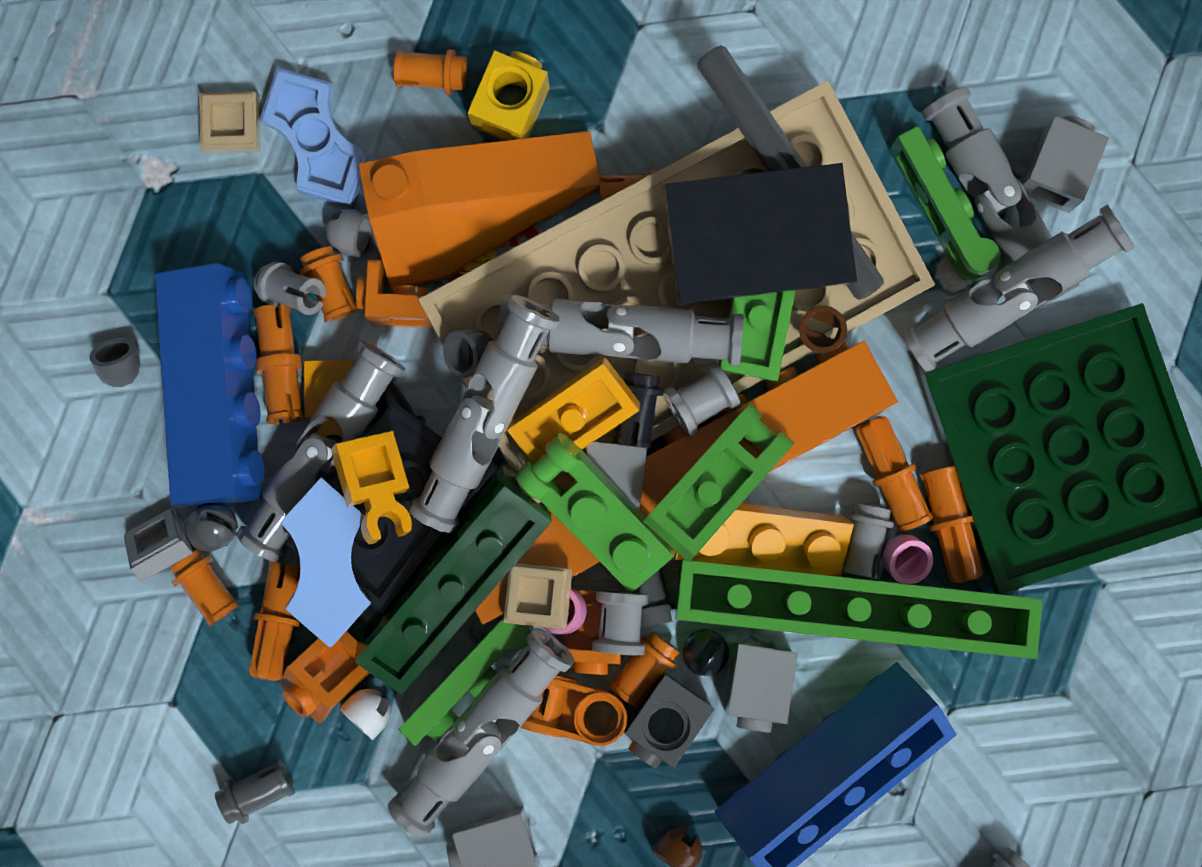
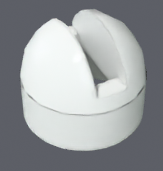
[339,689,391,741]

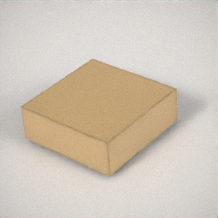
[199,91,260,153]
[503,564,573,629]

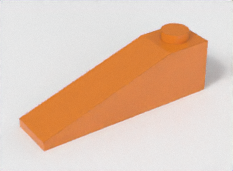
[358,131,601,291]

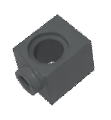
[625,673,714,769]

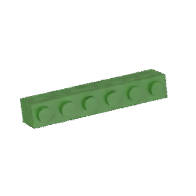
[674,560,1043,659]

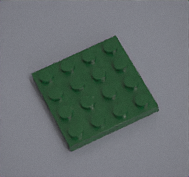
[920,303,1202,594]

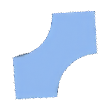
[260,67,370,209]
[280,478,371,648]

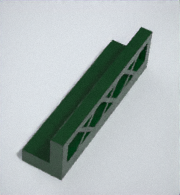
[354,462,552,695]

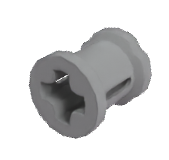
[664,362,741,437]
[592,591,649,655]

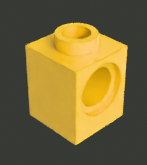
[468,50,550,141]

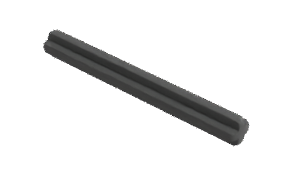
[697,45,884,300]

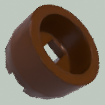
[799,305,847,353]
[650,826,703,867]

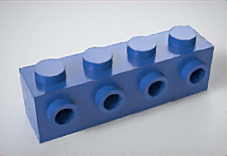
[155,263,265,507]
[714,662,957,867]

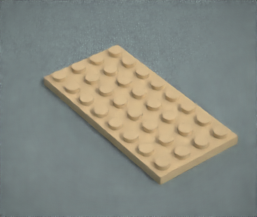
[418,80,935,503]

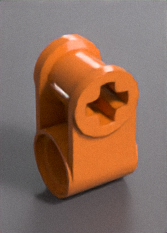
[520,674,629,746]

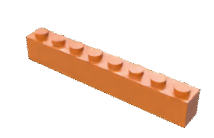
[475,340,898,625]

